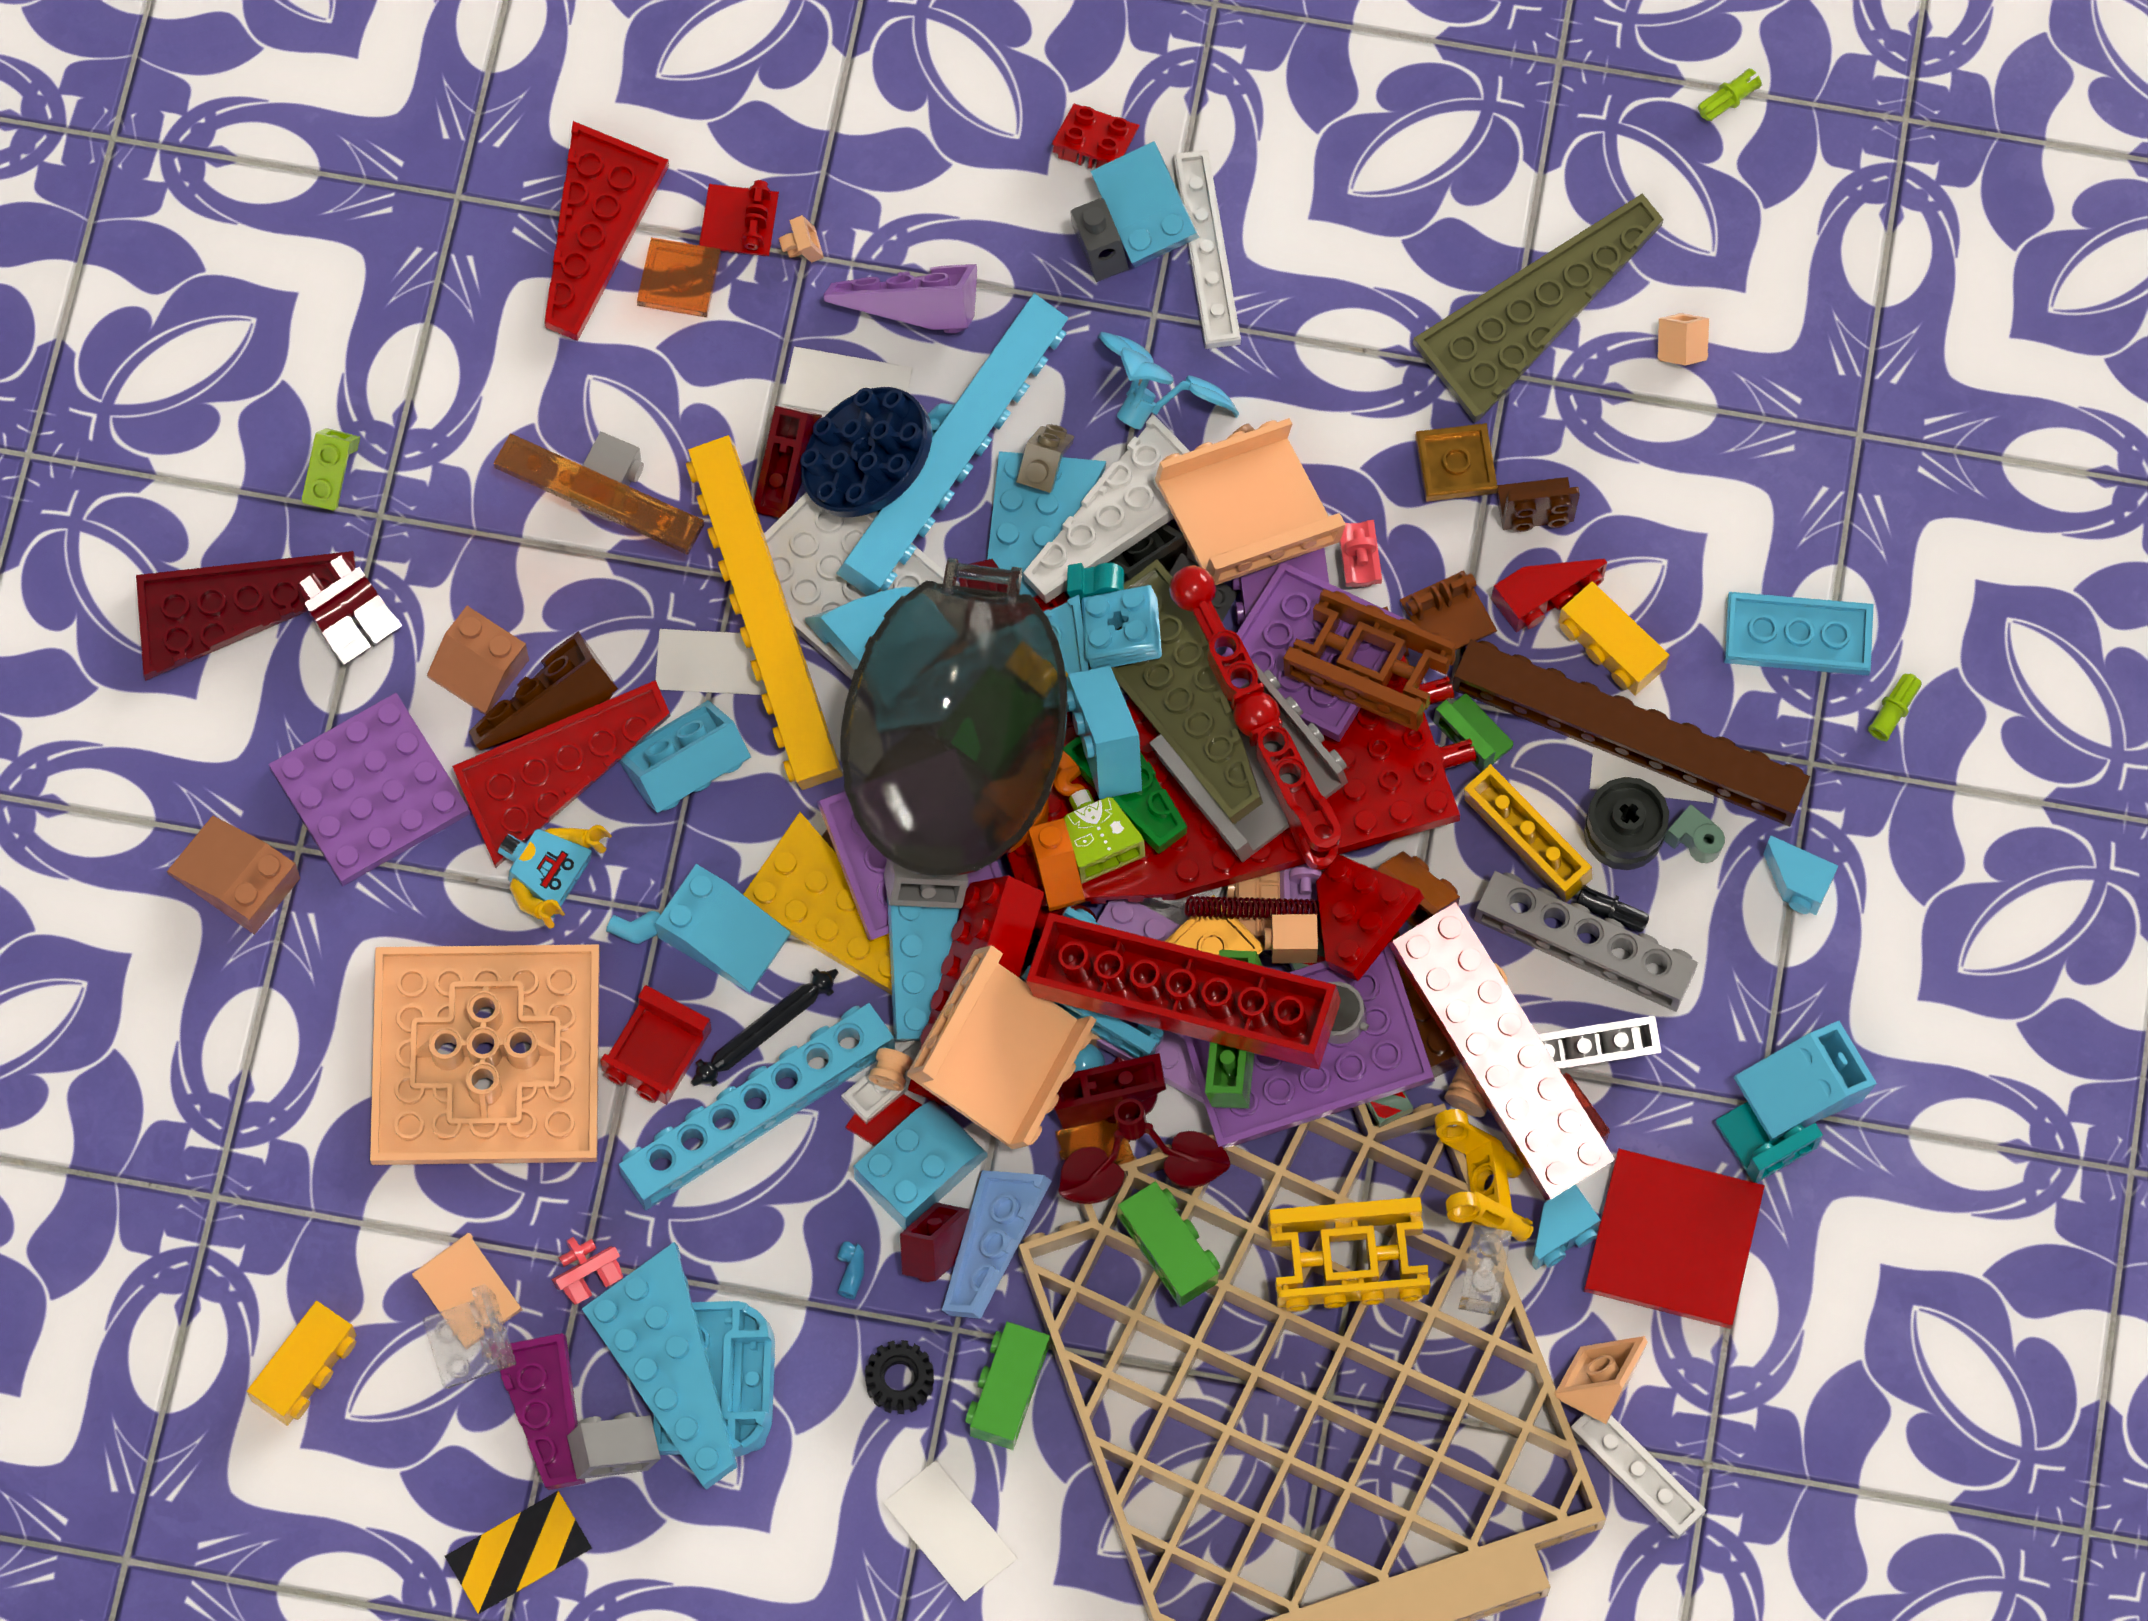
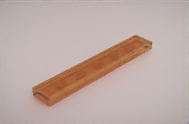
[494,433,704,555]

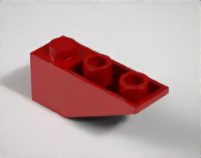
[1491,559,1607,632]

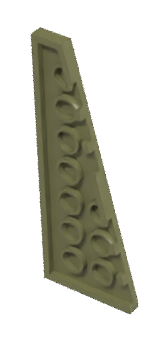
[1413,193,1664,423]

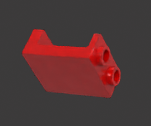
[600,985,712,1105]

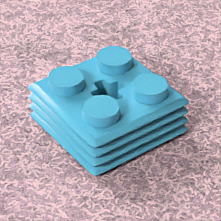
[1081,585,1162,669]

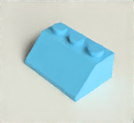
[619,700,751,813]

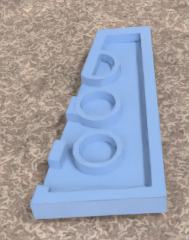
[942,1170,1052,1319]

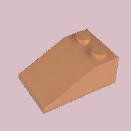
[167,815,300,935]

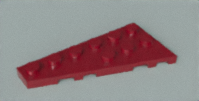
[136,551,356,681]

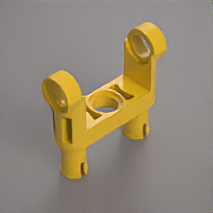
[1434,1109,1533,1242]

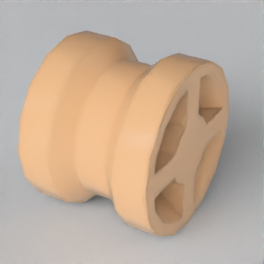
[868,1048,913,1091]

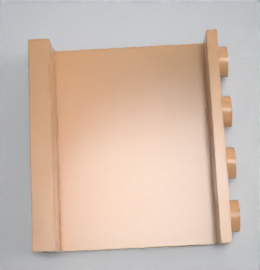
[1155,418,1346,585]
[906,945,1097,1149]

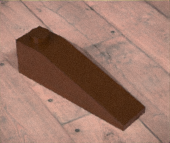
[469,631,618,750]

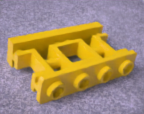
[1268,1197,1431,1312]

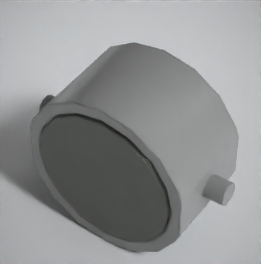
[1328,981,1369,1044]

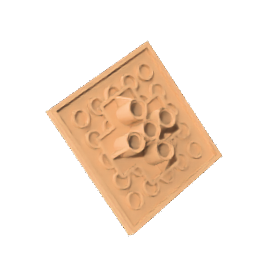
[370,944,600,1165]

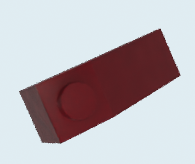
[754,406,822,518]
[1055,1053,1166,1130]

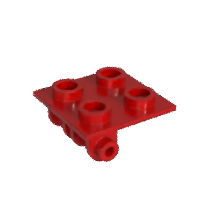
[1052,103,1140,169]
[699,180,779,256]

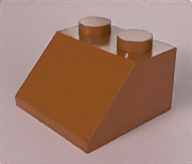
[1377,851,1460,928]

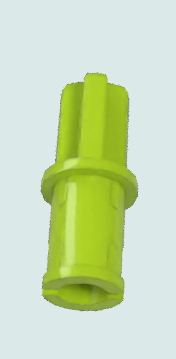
[1698,68,1762,121]
[1868,673,1922,742]

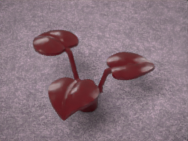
[1058,1057,1231,1204]

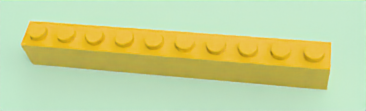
[686,435,843,790]

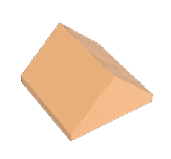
[1554,1336,1648,1424]

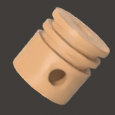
[1444,1063,1488,1117]

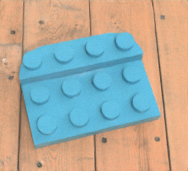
[653,1301,775,1457]

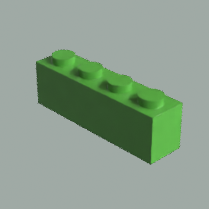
[1205,950,1262,1109]

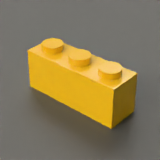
[1558,581,1669,696]
[247,1300,357,1426]

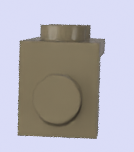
[1016,424,1075,493]

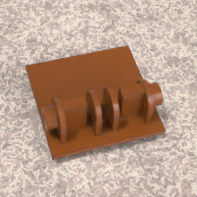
[1400,570,1497,651]

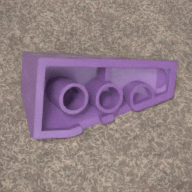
[824,264,977,333]

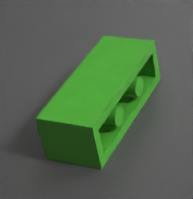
[1117,1181,1220,1307]
[965,1322,1050,1450]

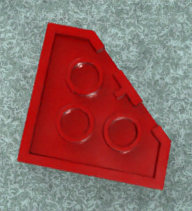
[1316,855,1425,981]

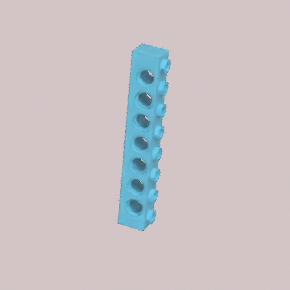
[619,1003,895,1211]

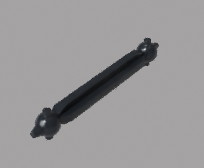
[691,968,839,1087]

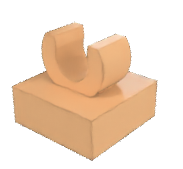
[779,215,824,263]

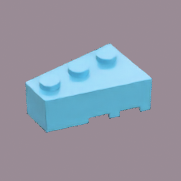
[1063,666,1142,800]

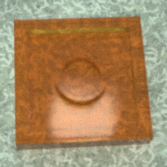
[637,237,721,318]

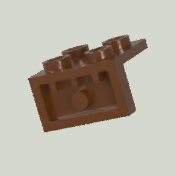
[1496,477,1580,532]

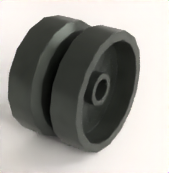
[1584,777,1669,870]

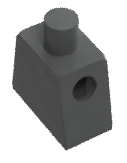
[1070,198,1129,282]

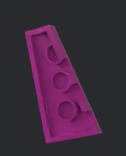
[489,1333,586,1490]

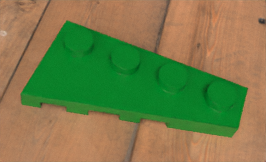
[1062,736,1187,854]

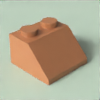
[427,606,529,715]

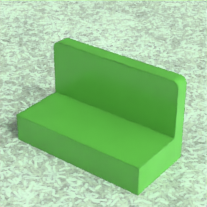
[1433,694,1513,772]

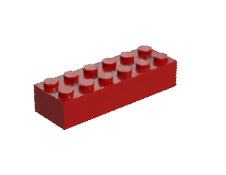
[908,875,1045,1106]

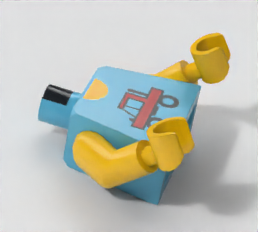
[498,825,612,929]

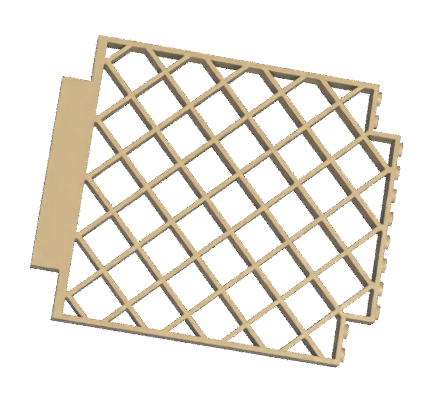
[1018,1103,1606,1621]

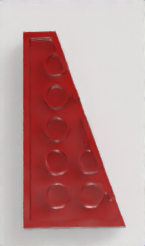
[545,121,669,341]
[452,680,671,868]

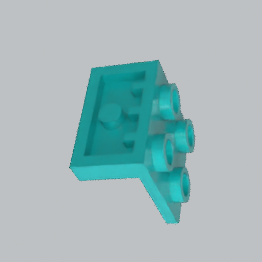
[1716,1102,1823,1183]

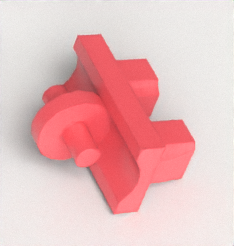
[1339,520,1382,588]
[551,1237,623,1305]

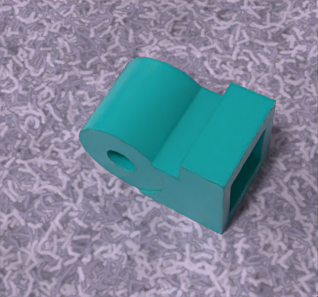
[1067,563,1124,611]

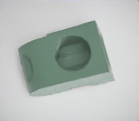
[1664,804,1725,864]

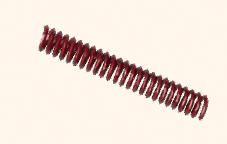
[1185,896,1321,921]

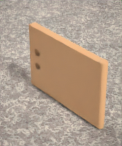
[412,1233,523,1350]

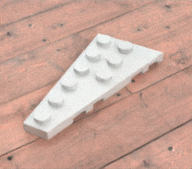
[1023,414,1190,603]

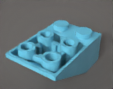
[1734,1021,1877,1141]

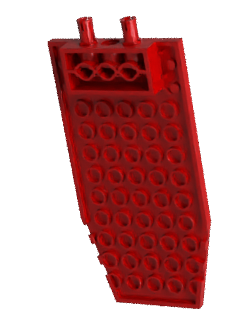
[983,655,1476,907]

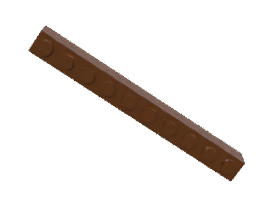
[1452,639,1810,827]

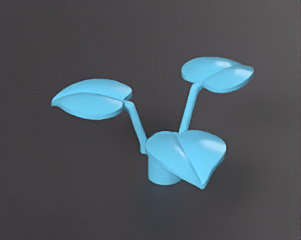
[1098,332,1239,430]

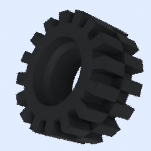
[865,1340,934,1414]

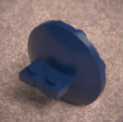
[800,387,932,517]

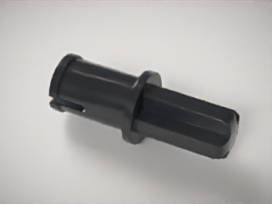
[1576,885,1649,932]

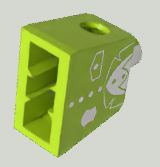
[1064,789,1145,884]

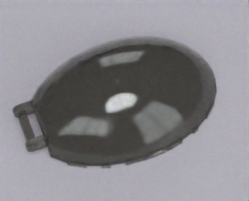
[840,558,1068,877]

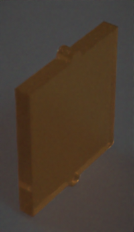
[1055,1120,1134,1165]

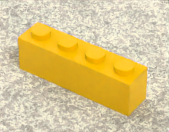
[1464,764,1593,903]

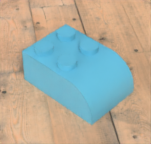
[853,1100,988,1230]

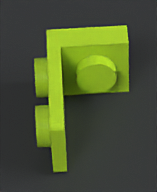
[302,428,360,511]

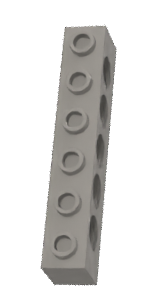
[1474,871,1698,1012]

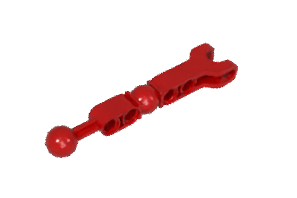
[1169,565,1342,870]

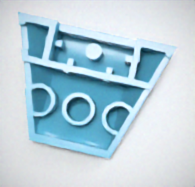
[805,587,956,712]

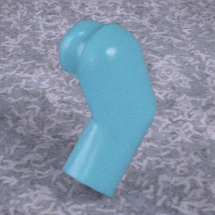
[606,911,660,944]

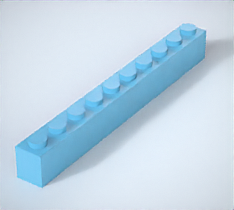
[836,293,1069,596]

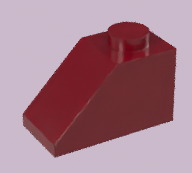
[900,1202,969,1282]

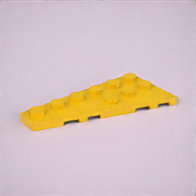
[743,812,892,995]

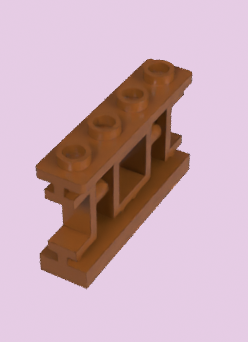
[1283,589,1456,731]

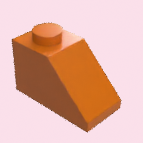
[1028,818,1085,911]

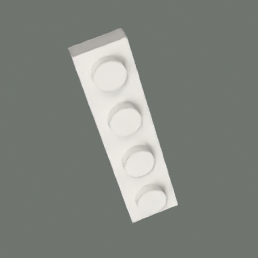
[1570,1414,1706,1539]

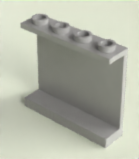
[1149,663,1348,863]

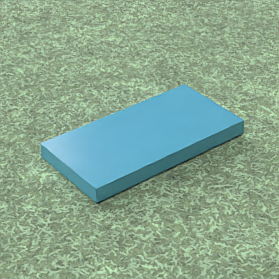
[1724,592,1874,676]

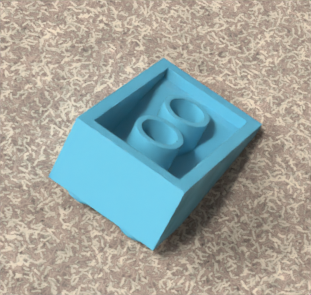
[1090,141,1199,268]
[655,864,791,994]

